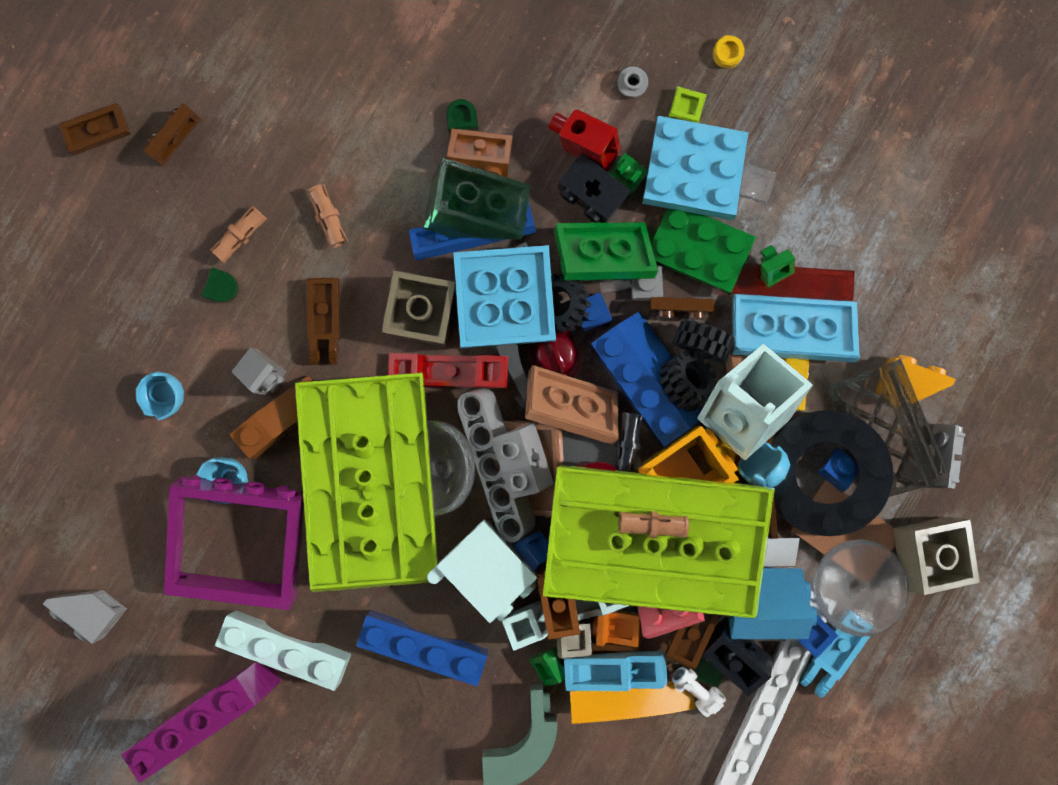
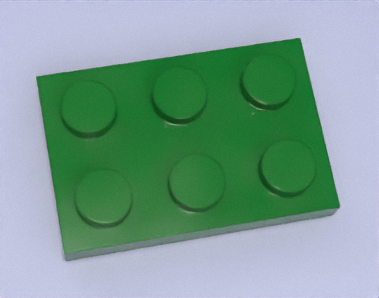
[651,208,756,295]
[554,222,658,281]

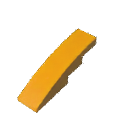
[570,677,695,724]

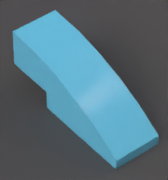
[564,651,667,691]

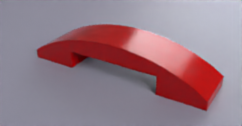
[388,353,508,388]

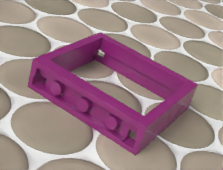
[164,475,304,610]
[121,661,281,783]

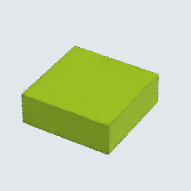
[668,86,707,123]

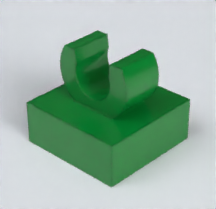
[609,153,648,198]
[760,245,795,288]
[529,648,565,686]

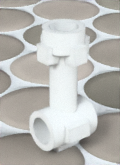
[672,667,726,717]

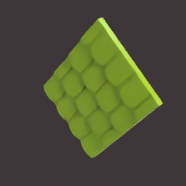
[295,373,438,592]
[543,466,775,618]

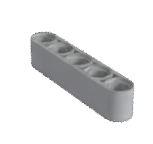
[457,388,536,542]

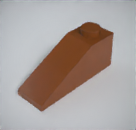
[229,375,313,459]

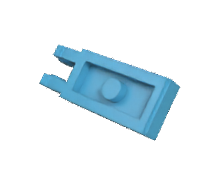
[799,609,875,698]

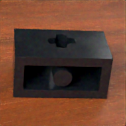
[558,153,631,223]
[702,617,772,696]

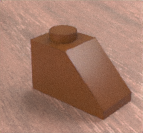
[537,566,580,640]

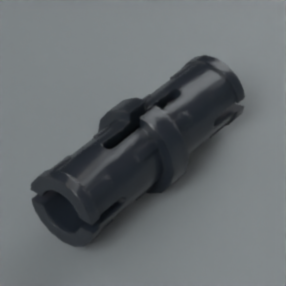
[615,412,643,472]

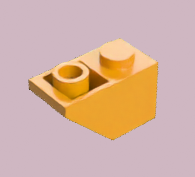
[875,355,956,405]

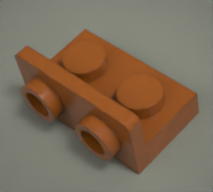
[447,129,513,184]

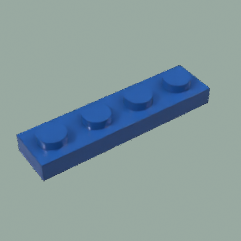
[409,201,536,261]

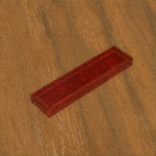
[731,264,855,302]

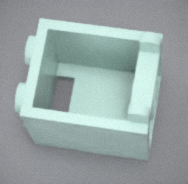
[697,344,813,460]
[427,518,537,623]

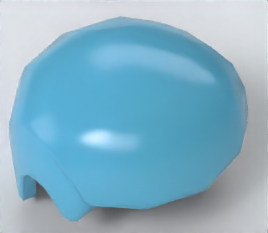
[136,372,184,421]
[738,442,790,488]
[196,457,248,504]

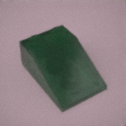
[423,157,530,240]

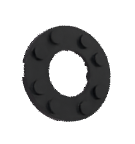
[771,410,894,537]

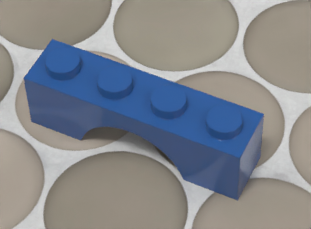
[356,610,489,687]

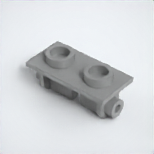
[926,424,965,489]

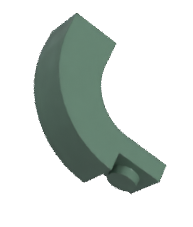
[482,683,557,785]

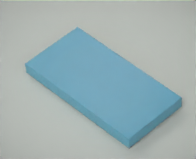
[732,294,860,363]

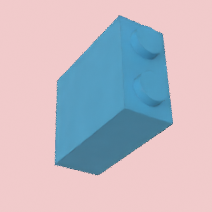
[728,568,817,639]

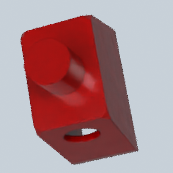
[548,109,621,172]

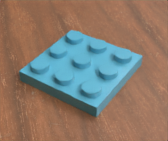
[642,116,748,221]
[453,245,556,348]

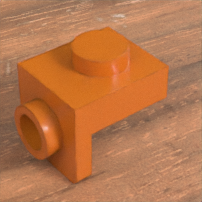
[593,610,642,647]

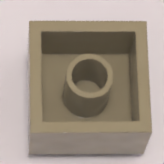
[382,270,457,347]
[893,517,980,595]

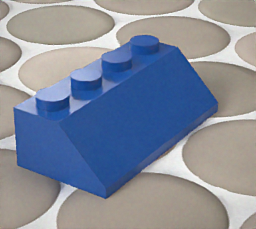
[589,311,704,447]

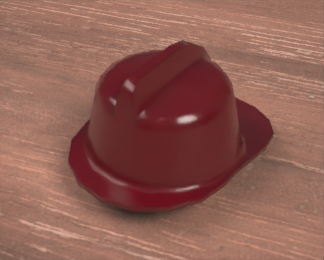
[523,314,581,378]

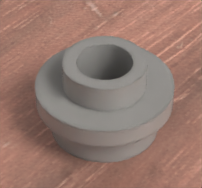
[617,67,648,98]

